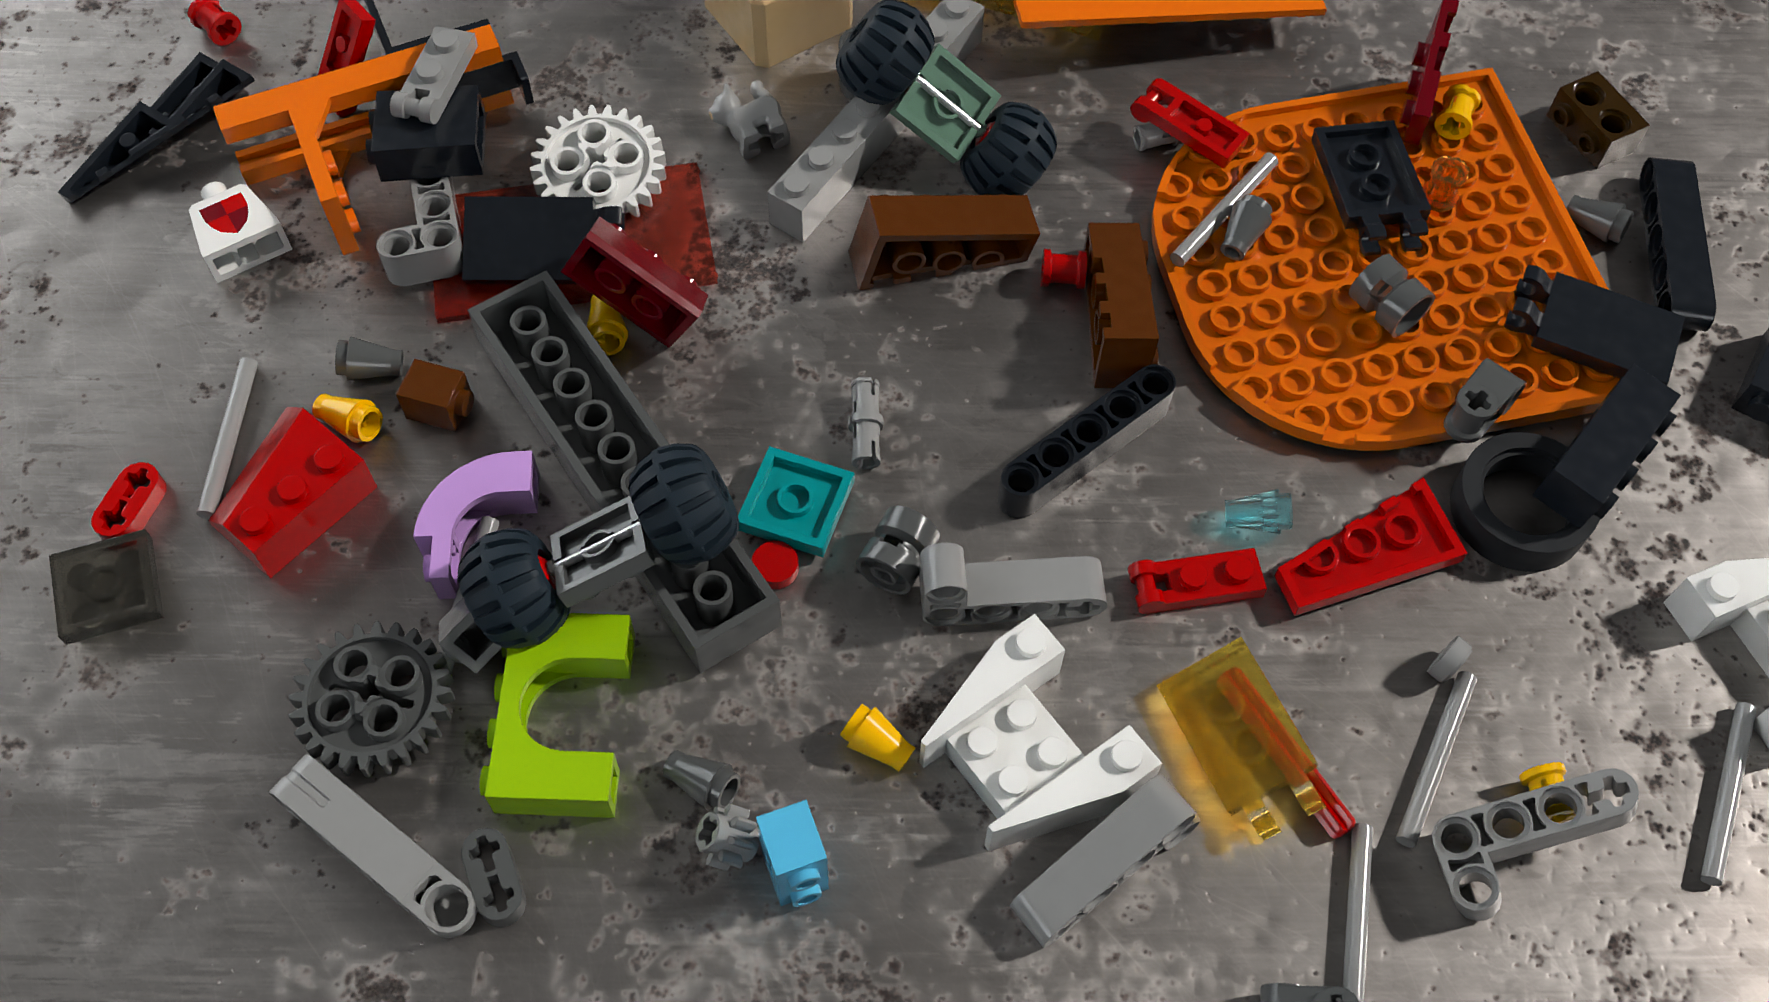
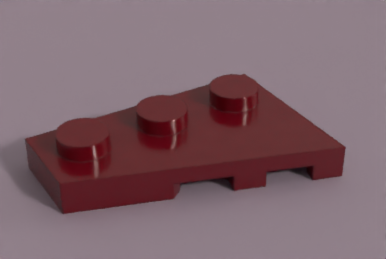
[1399,0,1460,145]

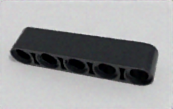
[1639,157,1716,331]
[998,364,1176,518]

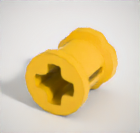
[1434,84,1481,140]
[1519,762,1576,823]

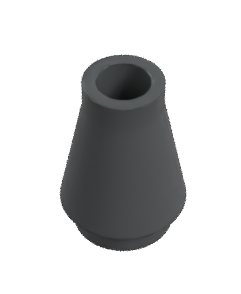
[1220,195,1272,261]
[1566,195,1634,243]
[335,336,404,380]
[663,750,741,811]

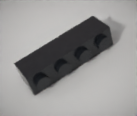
[1532,364,1681,529]

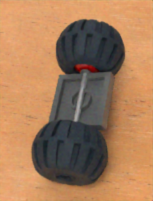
[458,443,739,649]

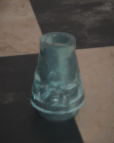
[1225,489,1293,534]

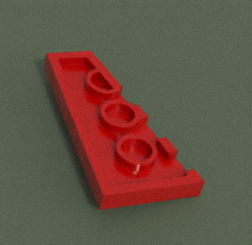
[1274,477,1468,616]

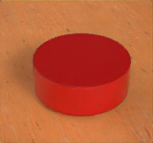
[751,541,799,590]

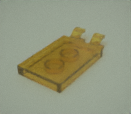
[1156,637,1326,841]

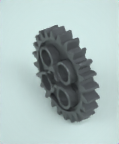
[288,621,455,778]

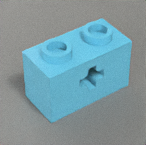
[756,800,829,907]

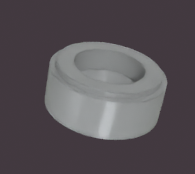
[1427,635,1473,683]

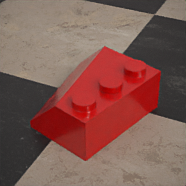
[208,407,377,579]

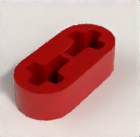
[91,462,167,547]

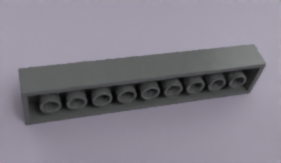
[468,270,782,673]

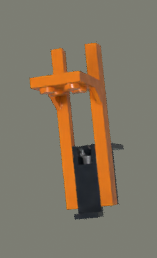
[213,0,534,256]

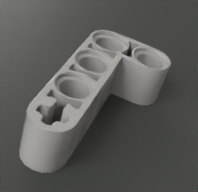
[376,177,463,286]
[919,542,1107,626]
[1432,768,1639,921]
[1010,774,1201,948]

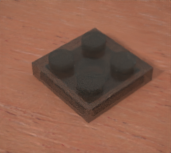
[49,529,164,645]

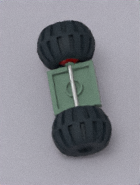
[836,0,1057,195]

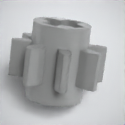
[696,803,760,871]

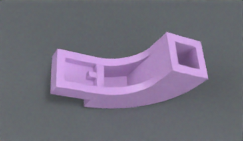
[413,451,540,599]

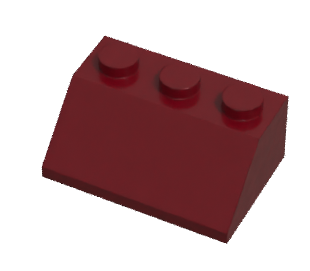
[561,217,708,348]

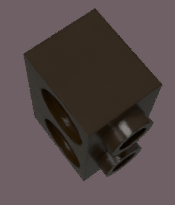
[1546,71,1650,169]

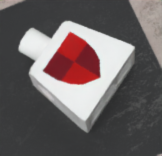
[189,182,293,283]

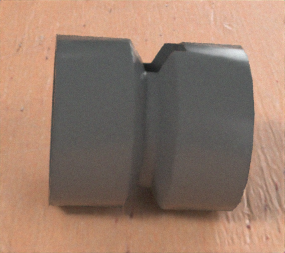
[1348,254,1435,337]
[856,505,940,595]

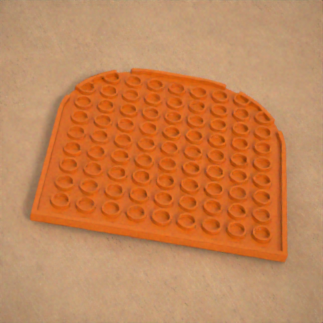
[1151,68,1620,451]

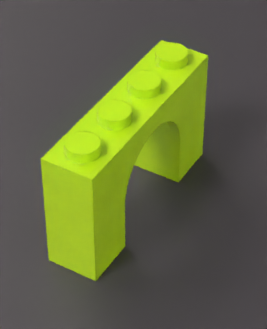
[479,613,635,818]

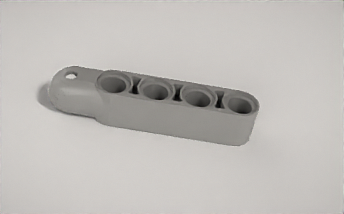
[268,754,478,938]

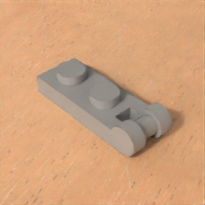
[390,26,478,124]

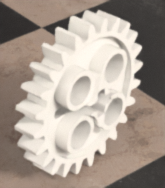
[530,105,667,218]

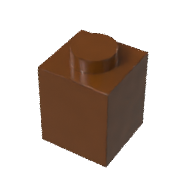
[396,359,474,432]

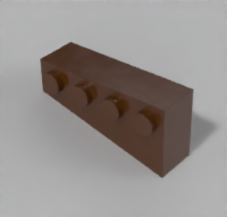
[848,194,1040,291]
[1084,223,1159,388]

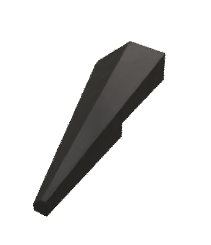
[58,52,255,203]

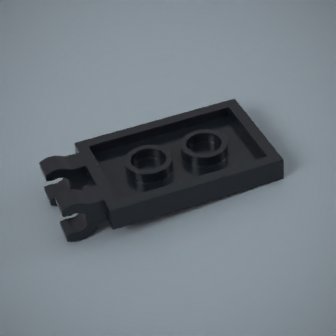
[1311,120,1431,256]
[462,196,625,284]
[1504,265,1685,385]

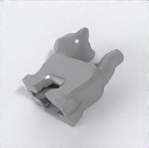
[709,80,790,160]

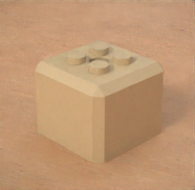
[704,0,853,68]

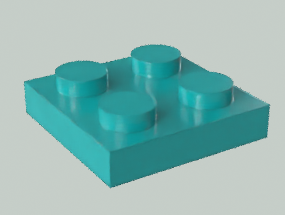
[738,446,855,557]

